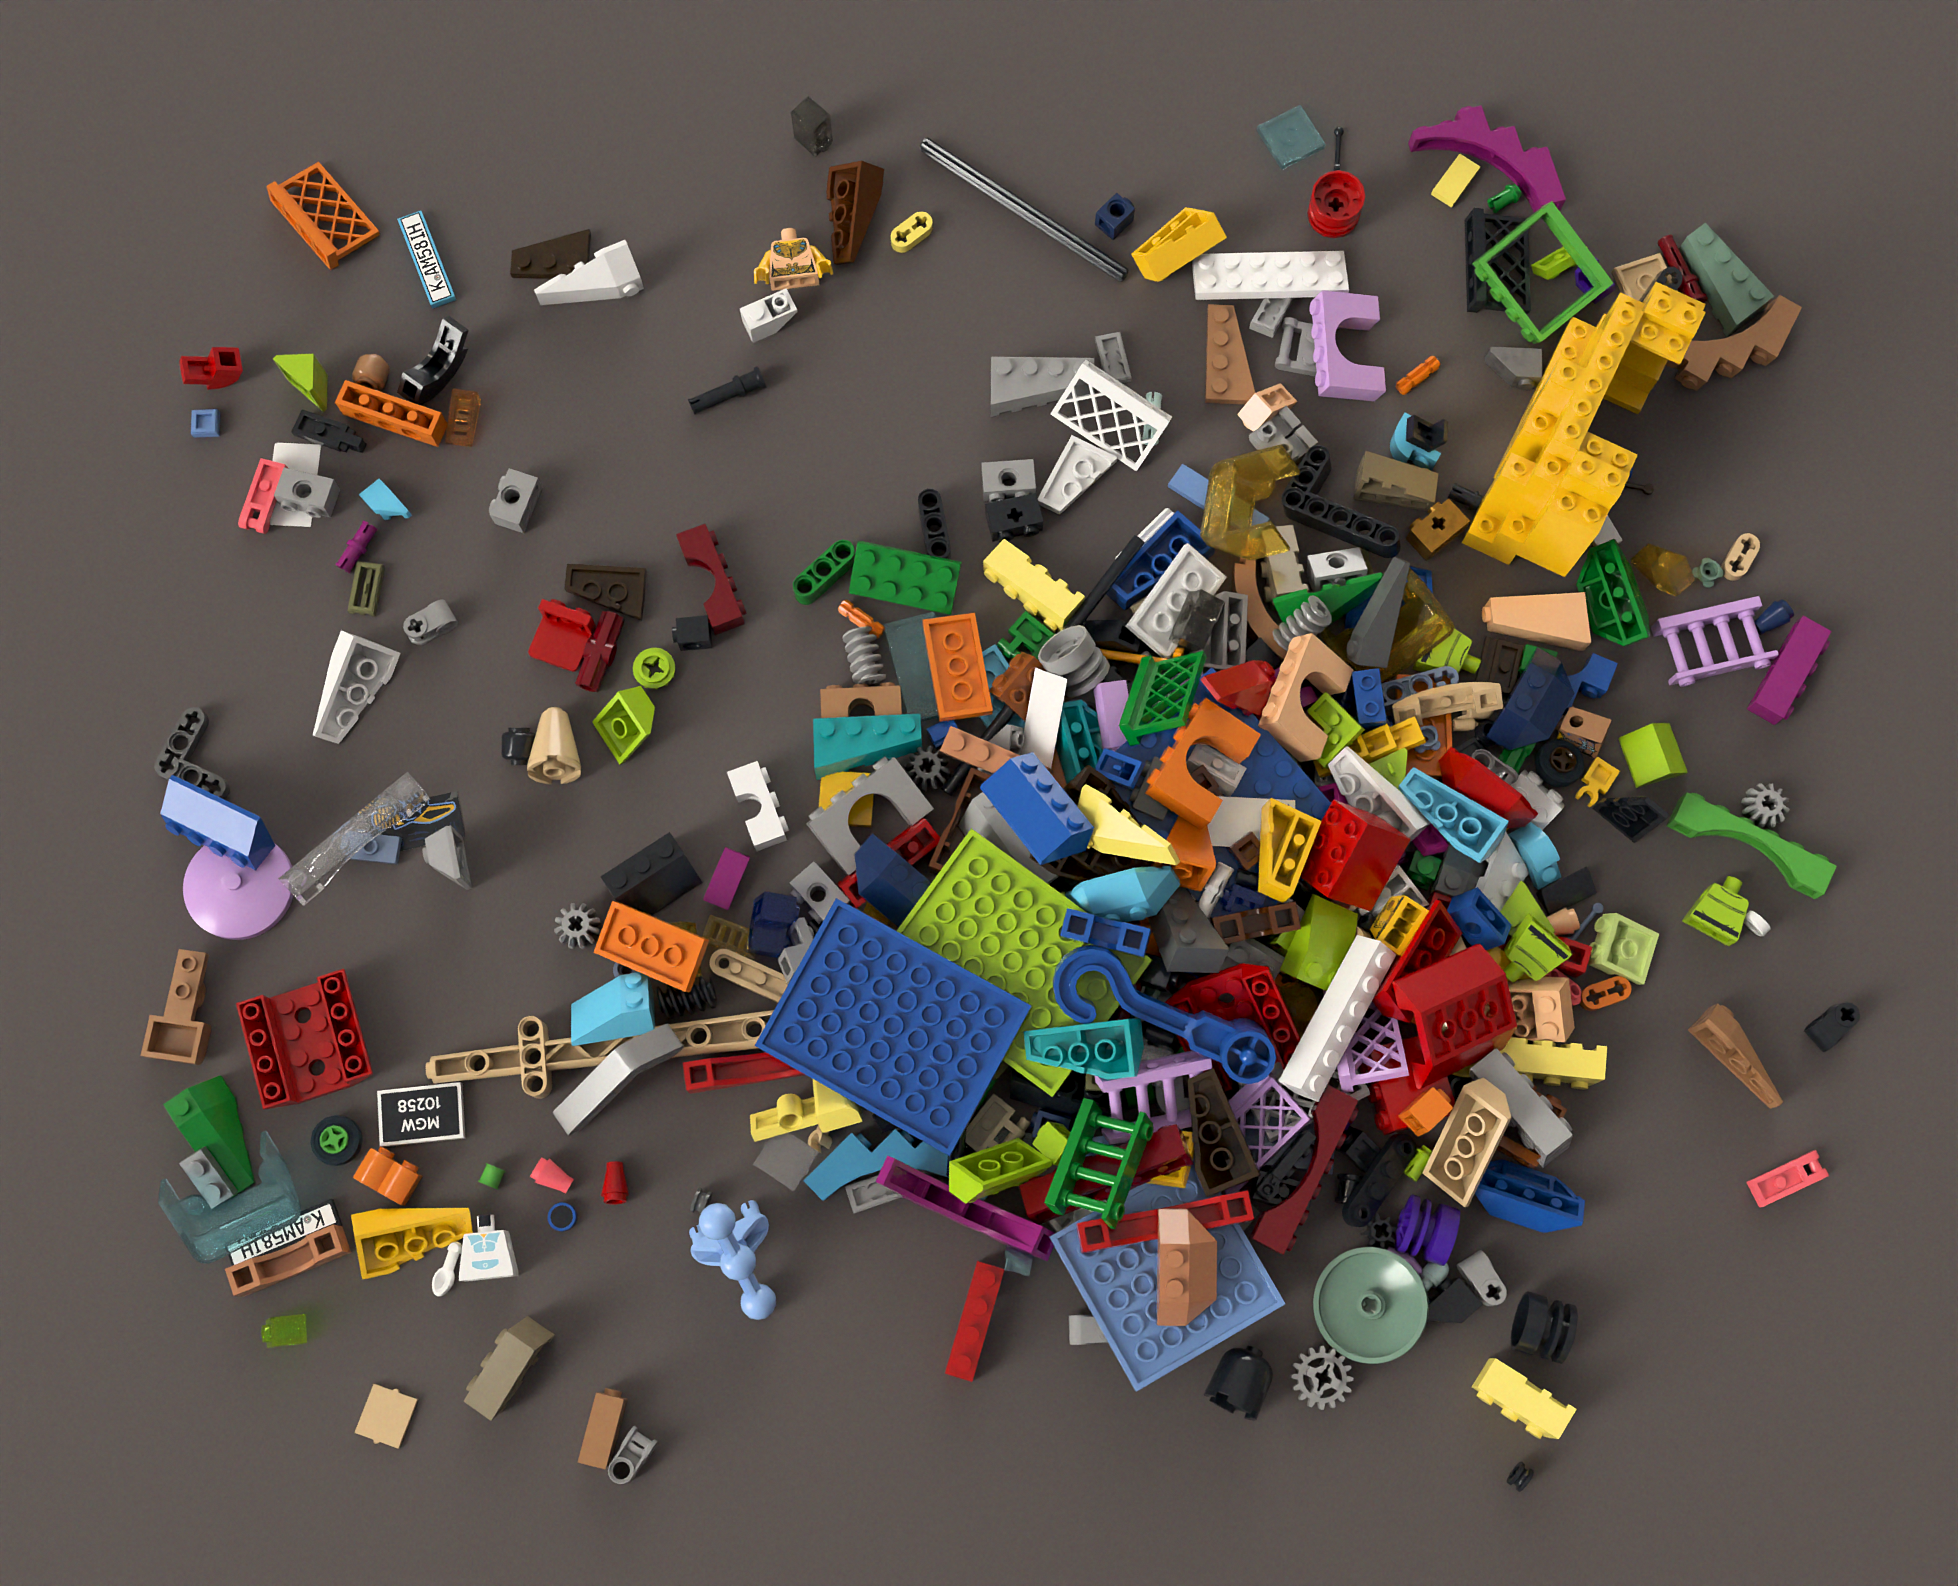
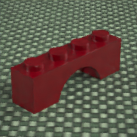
[676,524,747,635]

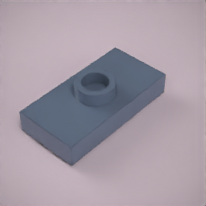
[342,831,402,865]

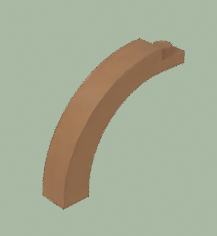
[1231,540,1333,666]

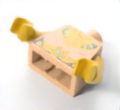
[754,228,833,291]

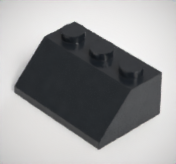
[600,832,703,916]

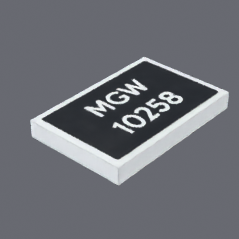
[377,1082,465,1147]

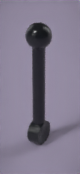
[1334,127,1344,171]

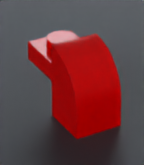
[179,347,243,390]

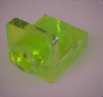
[261,1314,307,1349]

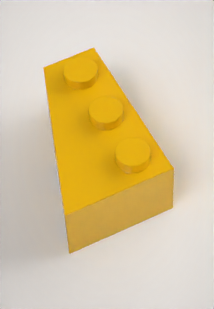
[1258,798,1321,903]

